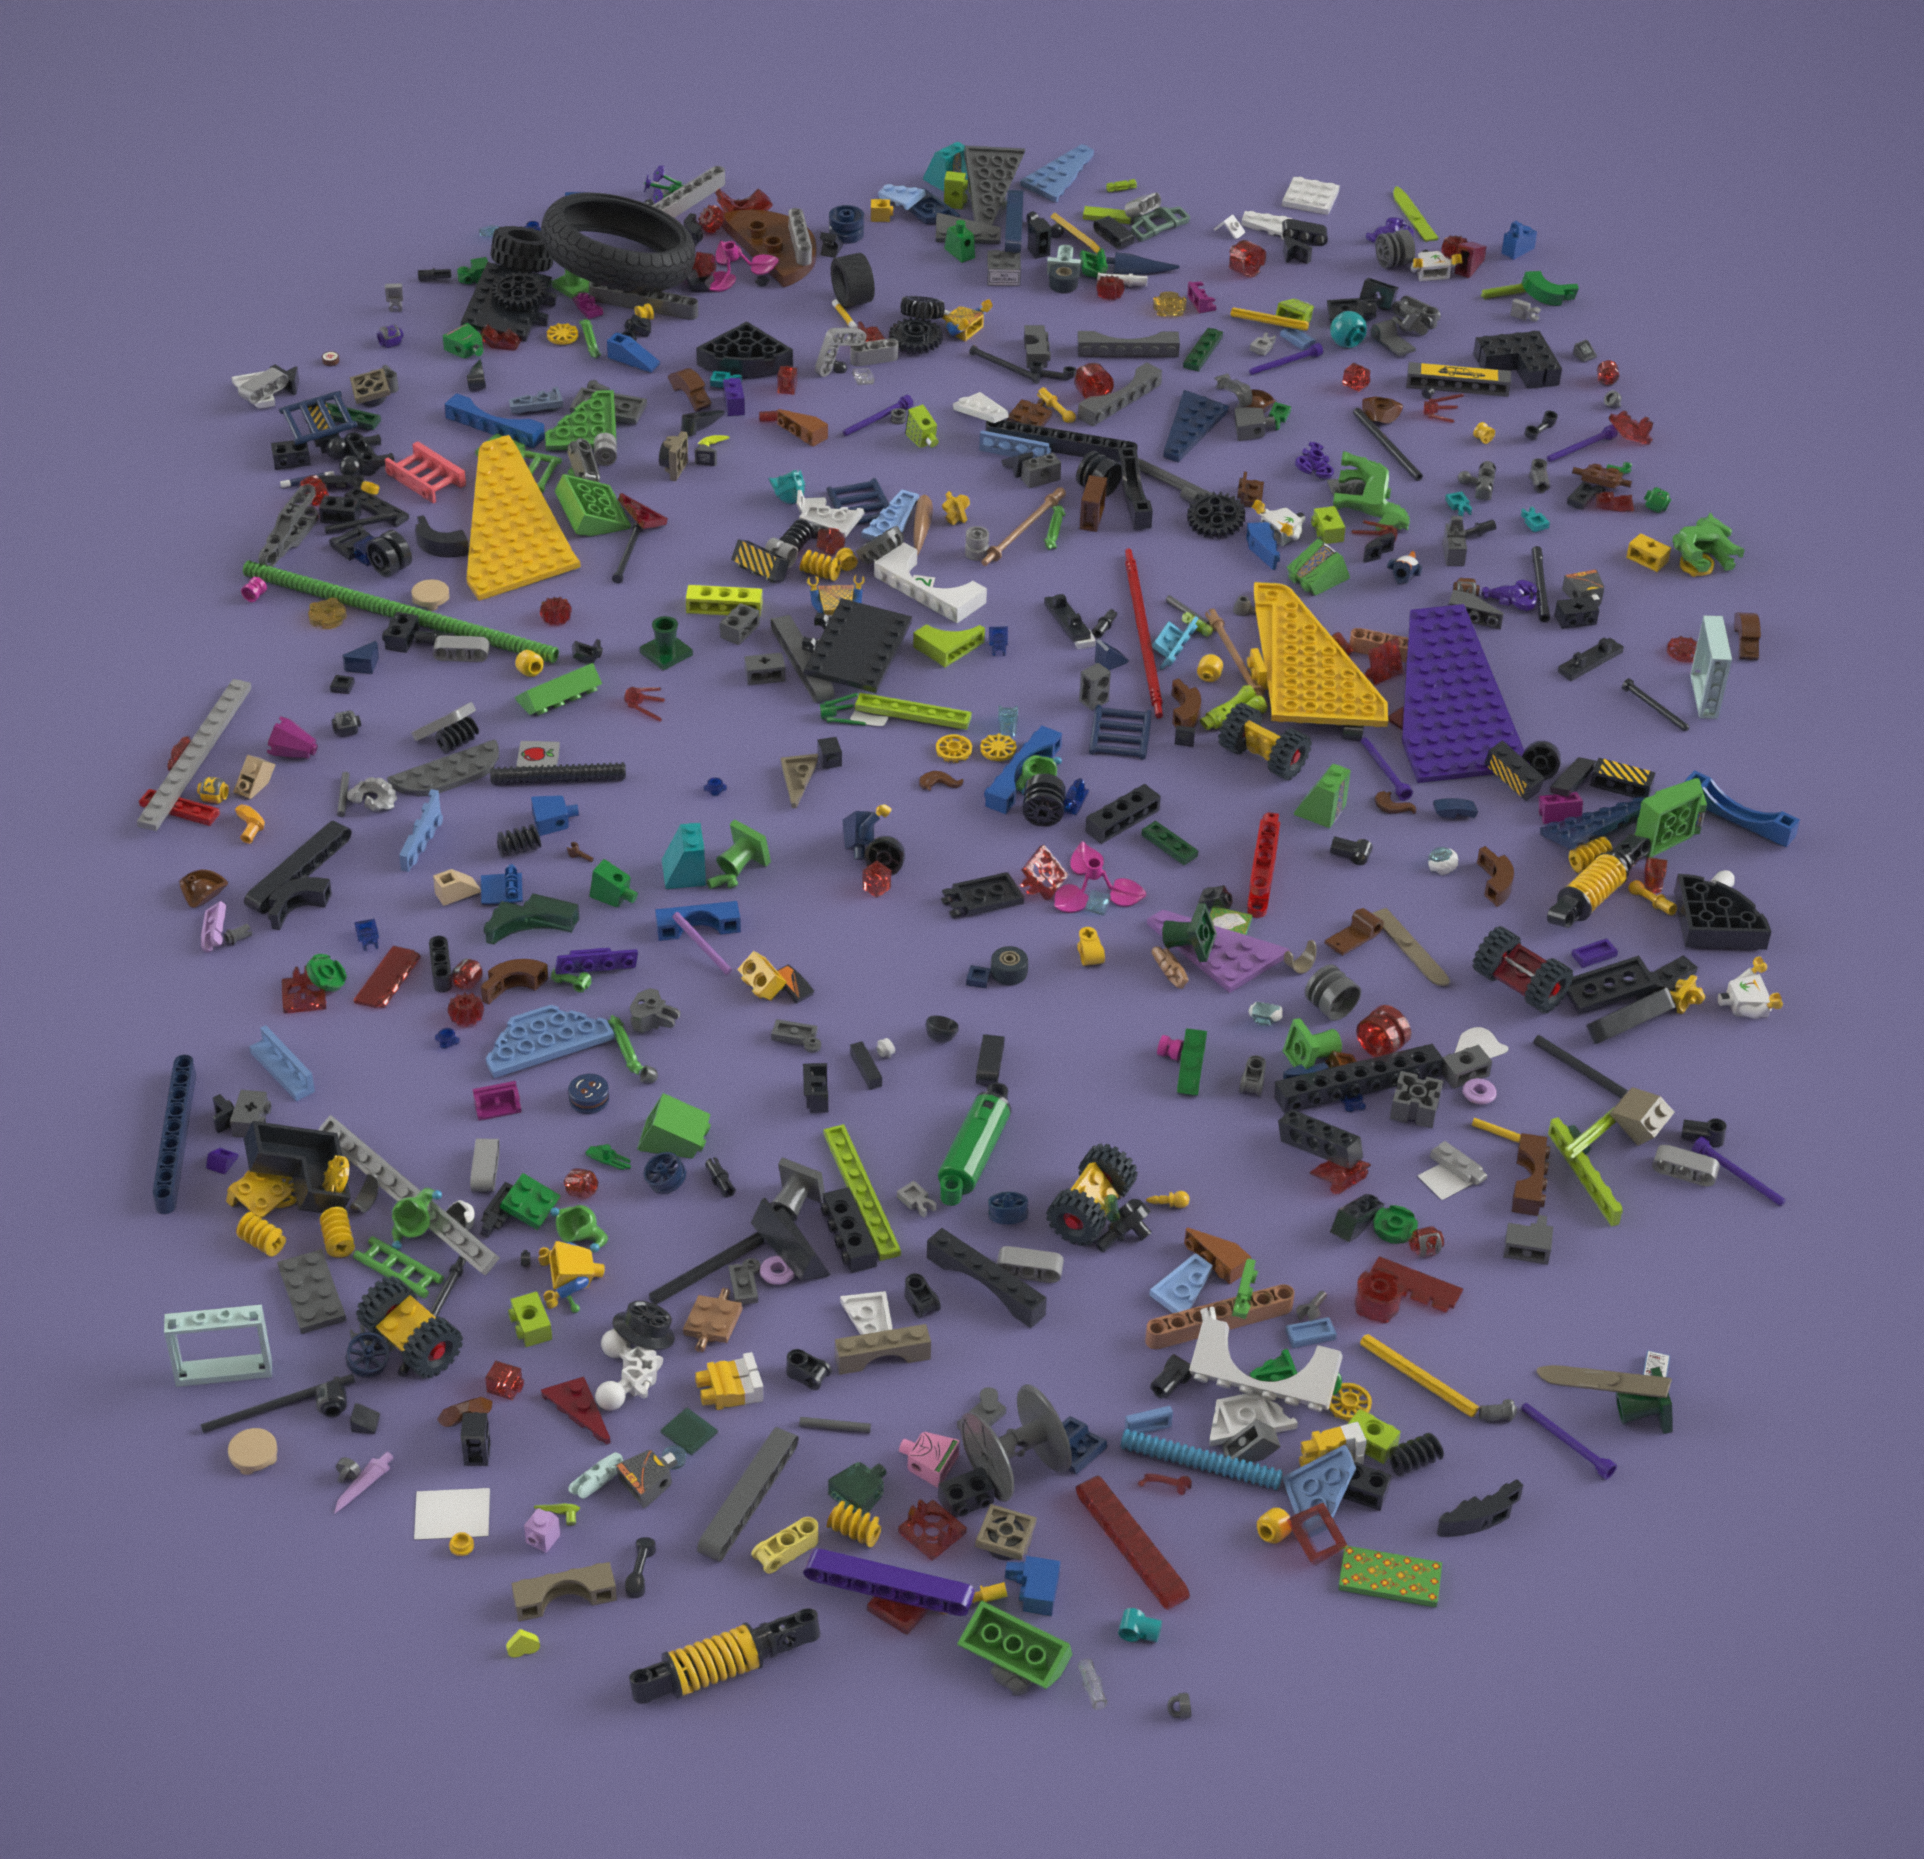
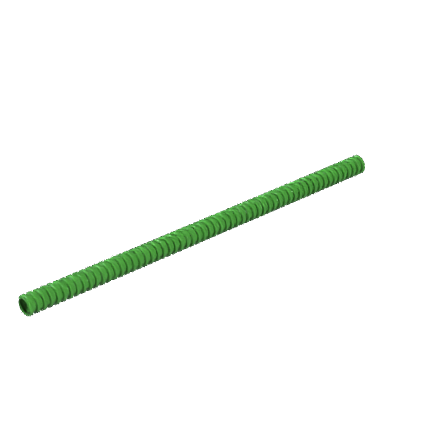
[243,560,559,663]

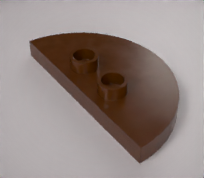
[719,210,817,288]

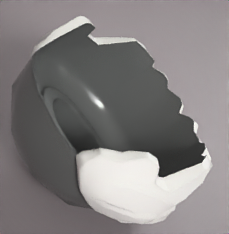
[445,1200,475,1231]

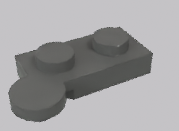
[771,1019,821,1053]
[729,1258,760,1305]
[957,1387,1006,1430]

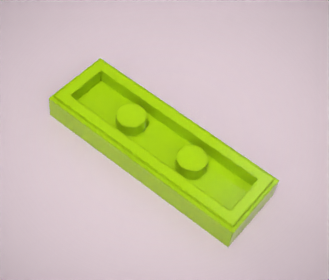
[1083,206,1132,224]

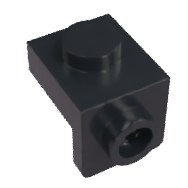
[686,269,715,292]
[624,314,651,337]
[572,639,603,664]
[1198,885,1233,909]
[213,1094,234,1133]

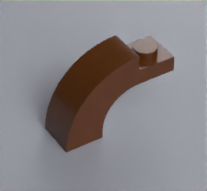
[667,368,712,412]
[1734,612,1761,660]
[1171,678,1202,728]
[1477,846,1514,907]
[481,959,549,1005]

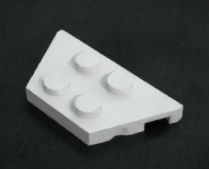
[1209,1392,1298,1446]

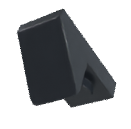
[820,232,843,258]
[1283,236,1312,264]
[270,364,299,395]
[1001,452,1033,478]

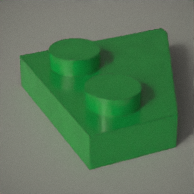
[1249,1349,1297,1382]

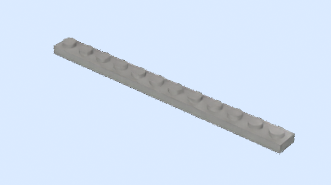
[137,679,251,831]
[318,1115,500,1276]

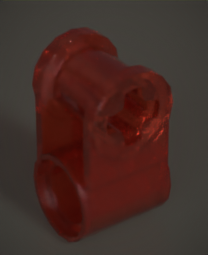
[1644,857,1668,893]

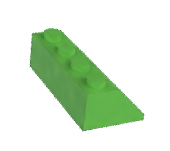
[515,663,602,716]
[957,1601,1073,1689]

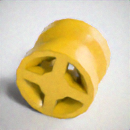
[635,303,654,320]
[1473,422,1495,444]
[836,548,858,571]

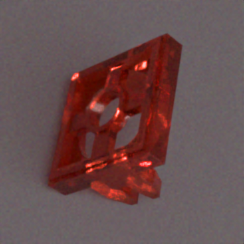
[1608,410,1653,445]
[1021,844,1069,901]
[282,966,327,1014]
[898,1499,967,1561]

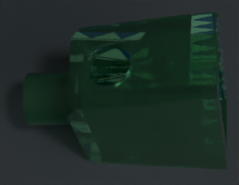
[828,1462,887,1517]

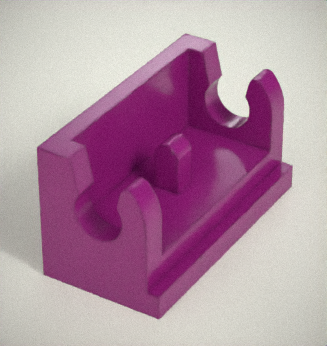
[1187,281,1216,314]
[1539,792,1583,824]
[472,1081,522,1121]

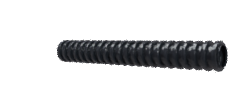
[490,762,626,785]

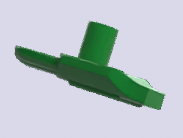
[585,1144,631,1170]

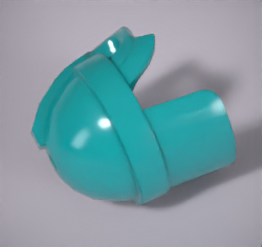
[768,470,806,504]

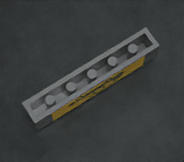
[1406,362,1511,397]

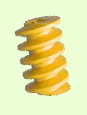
[799,550,841,581]
[1569,837,1613,873]
[320,1207,355,1258]
[236,1212,286,1257]
[826,1500,881,1548]

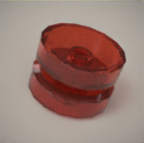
[1356,1004,1412,1057]

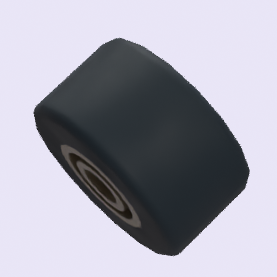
[1049,264,1079,293]
[991,946,1029,985]

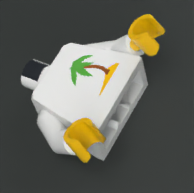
[1411,249,1462,281]
[1252,500,1305,546]
[1718,956,1783,1019]

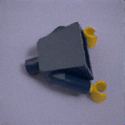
[842,804,892,860]

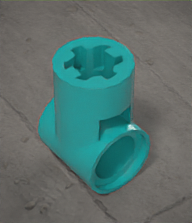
[1118,1608,1162,1643]

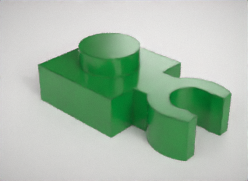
[1268,402,1291,431]

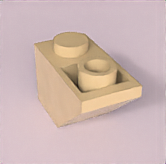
[233,755,276,799]
[433,869,481,906]

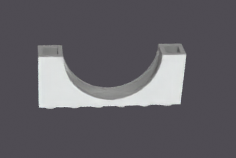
[874,542,987,623]
[1189,1317,1343,1412]

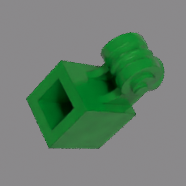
[457,257,488,284]

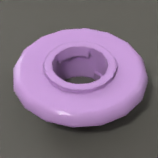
[1462,1078,1497,1104]
[760,1256,795,1285]

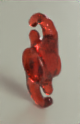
[167,736,191,772]

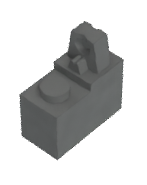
[1442,516,1467,566]
[1503,1215,1553,1265]

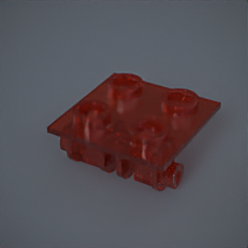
[1365,637,1403,685]
[1309,1160,1371,1194]

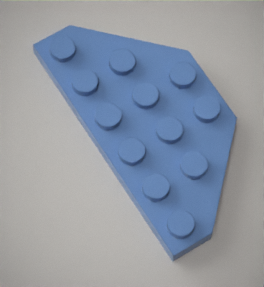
[486,1005,615,1078]

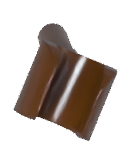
[566,842,594,862]

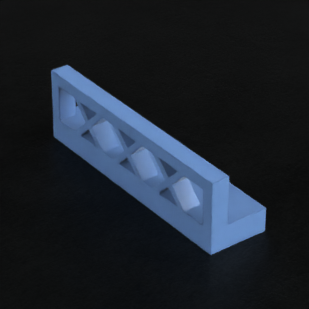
[979,430,1052,458]
[249,1025,315,1101]

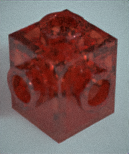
[692,252,716,277]
[1342,363,1371,392]
[816,527,845,555]

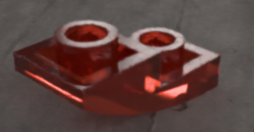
[1595,491,1634,512]

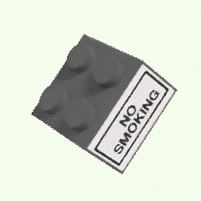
[987,250,1021,286]

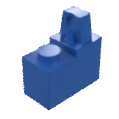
[1501,221,1537,260]
[1004,1556,1061,1616]

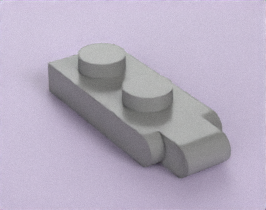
[1430,1141,1487,1185]

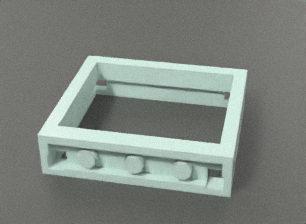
[1690,615,1732,719]
[164,1305,272,1387]

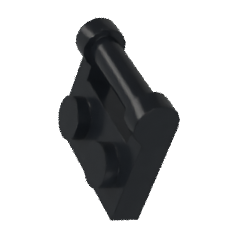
[329,524,375,561]

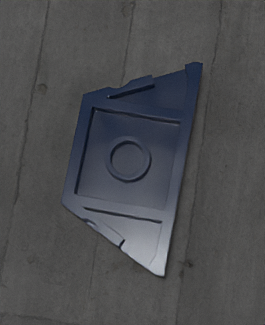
[908,188,960,224]

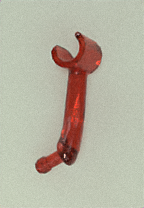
[1138,1473,1192,1495]

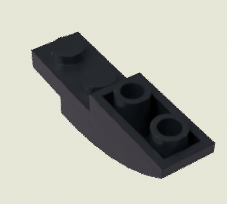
[1437,1479,1524,1537]

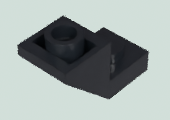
[684,213,703,247]

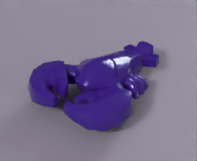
[1366,217,1414,242]
[1295,442,1334,479]
[1481,580,1537,611]

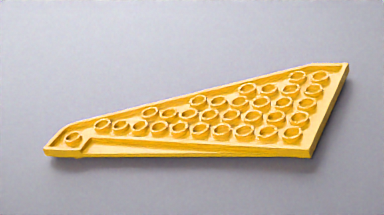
[466,435,581,601]
[1253,582,1388,727]

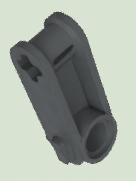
[1392,295,1441,329]
[567,438,600,482]

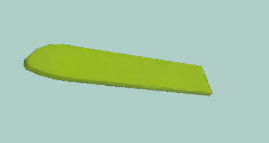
[1393,186,1439,242]

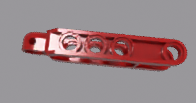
[1247,812,1281,918]

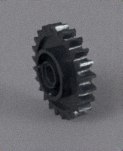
[889,317,943,354]

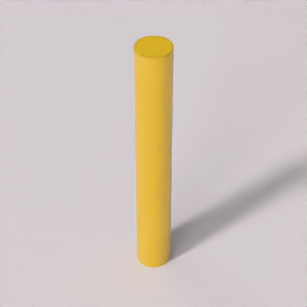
[1472,1118,1521,1143]

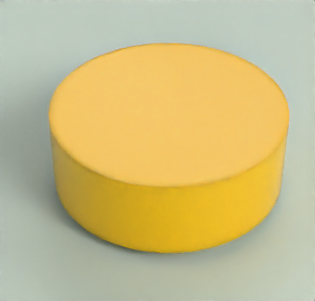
[361,481,380,494]

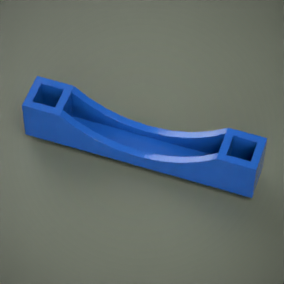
[444,393,545,449]
[984,725,1062,814]
[1685,770,1800,848]

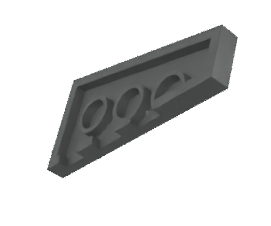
[936,213,1001,244]

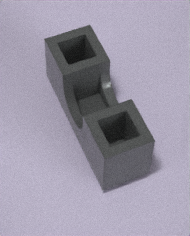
[1024,325,1051,368]

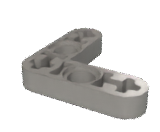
[815,328,866,377]
[411,702,476,741]

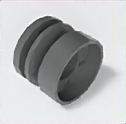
[1375,229,1415,268]
[1304,964,1361,1021]

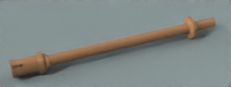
[981,487,1066,566]
[1205,609,1267,705]

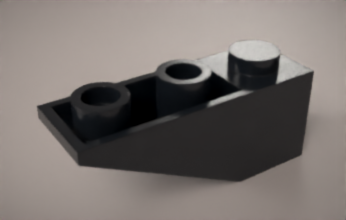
[1330,1194,1384,1242]

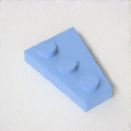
[878,184,926,210]
[1149,1253,1213,1313]

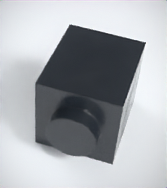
[817,737,842,769]

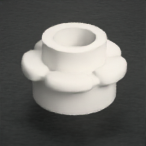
[876,1038,895,1058]

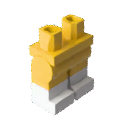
[695,1352,763,1410]
[1299,1422,1366,1467]

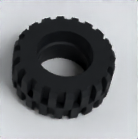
[490,226,553,273]

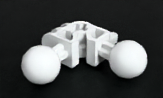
[595,1329,663,1411]

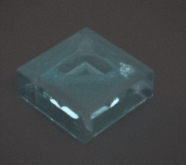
[479,224,499,237]
[1085,890,1111,916]

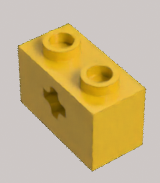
[1626,533,1671,572]

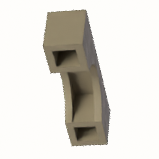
[835,1324,931,1375]
[511,1562,617,1622]

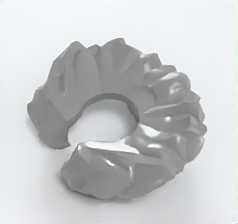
[347,777,397,812]

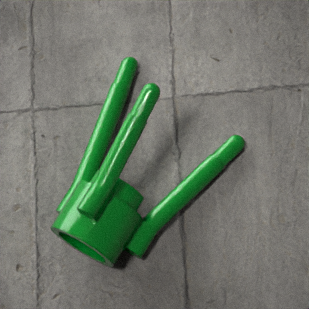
[820,693,866,726]

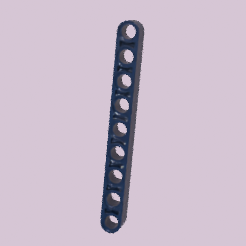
[1005,190,1024,253]
[152,1054,196,1214]

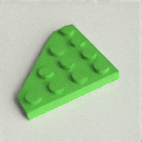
[545,390,617,451]

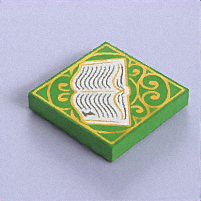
[1210,906,1252,935]

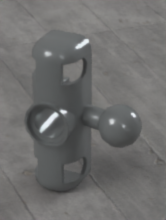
[1457,461,1496,500]

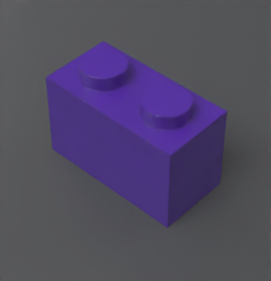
[723,378,745,417]

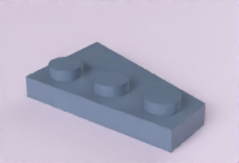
[509,386,563,414]

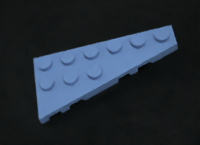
[1020,144,1094,203]

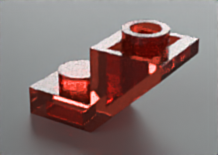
[480,324,521,351]

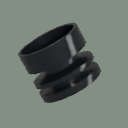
[1076,451,1123,497]
[1023,774,1066,827]

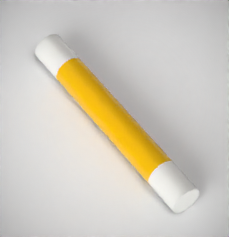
[832,299,858,328]

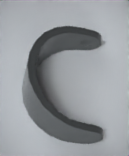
[349,1173,379,1213]

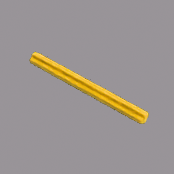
[1360,1334,1479,1417]

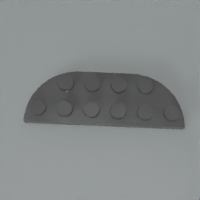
[387,739,499,796]

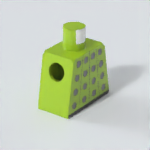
[1276,299,1314,323]
[905,404,939,448]

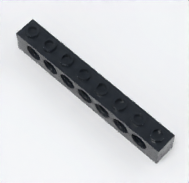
[1274,1043,1444,1114]

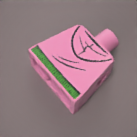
[899,1432,960,1488]

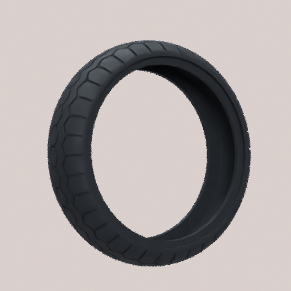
[541,192,696,292]

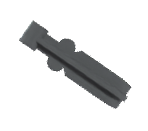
[1214,373,1252,407]

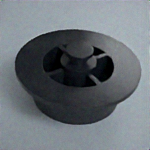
[612,1301,675,1350]

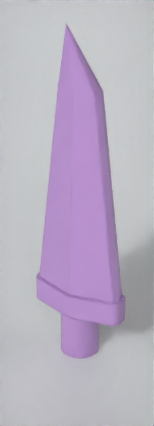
[334,1452,393,1514]

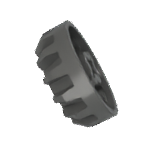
[855,525,904,564]

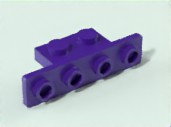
[555,947,638,974]

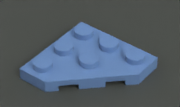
[1282,1445,1356,1539]

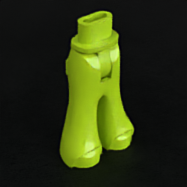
[1200,685,1267,730]

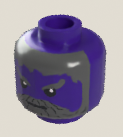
[377,324,404,348]

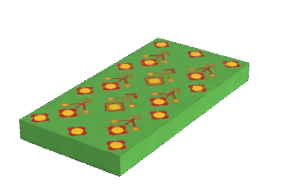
[1338,1545,1442,1608]

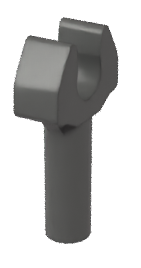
[1296,1291,1327,1321]

